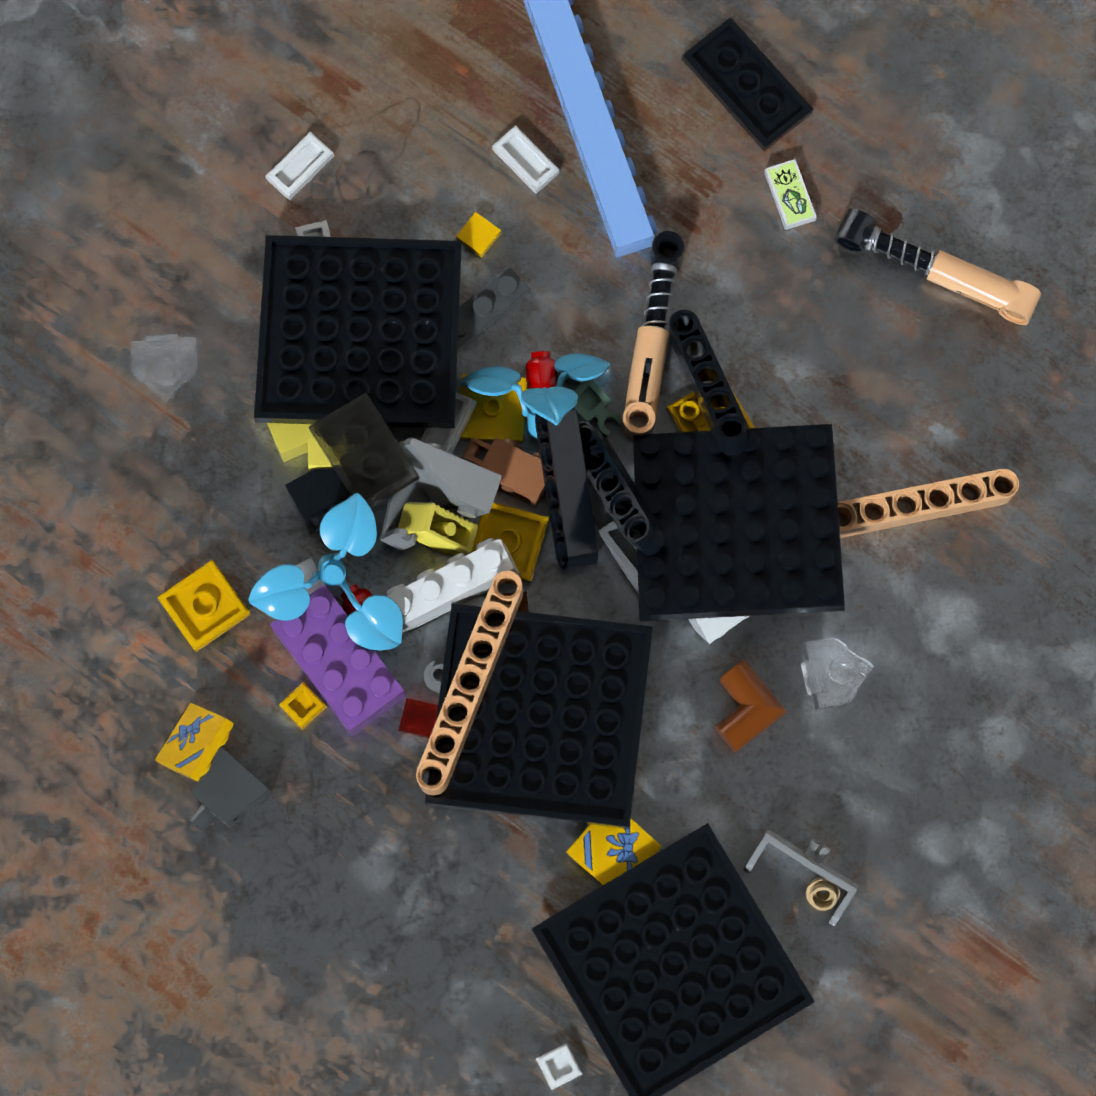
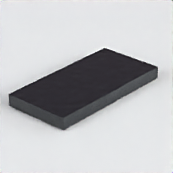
[682,17,814,152]

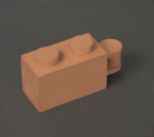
[461,437,546,508]

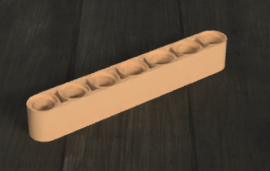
[838,469,1019,538]
[416,571,523,796]

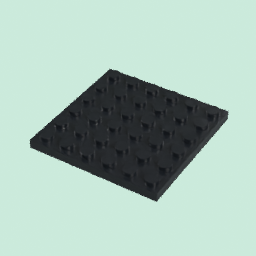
[254,235,462,428]
[633,424,845,621]
[425,604,653,829]
[531,823,815,1096]

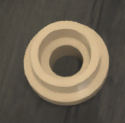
[806,877,840,911]

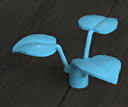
[461,353,610,440]
[248,493,403,650]

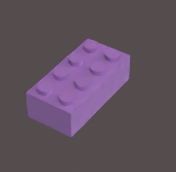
[270,585,406,737]

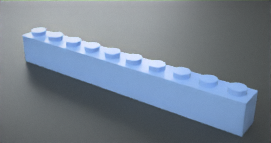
[523,0,657,258]

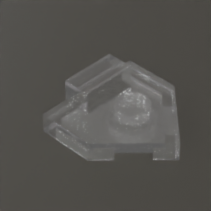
[130,334,199,405]
[801,638,874,710]

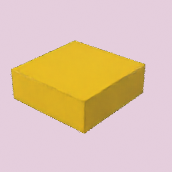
[456,212,501,258]
[279,681,327,730]

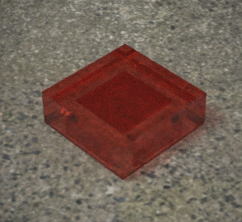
[398,698,438,739]

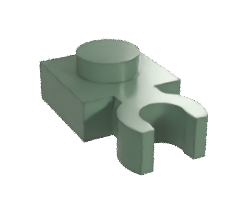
[574,380,622,438]

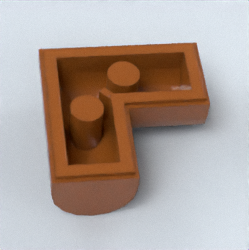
[714,659,787,754]

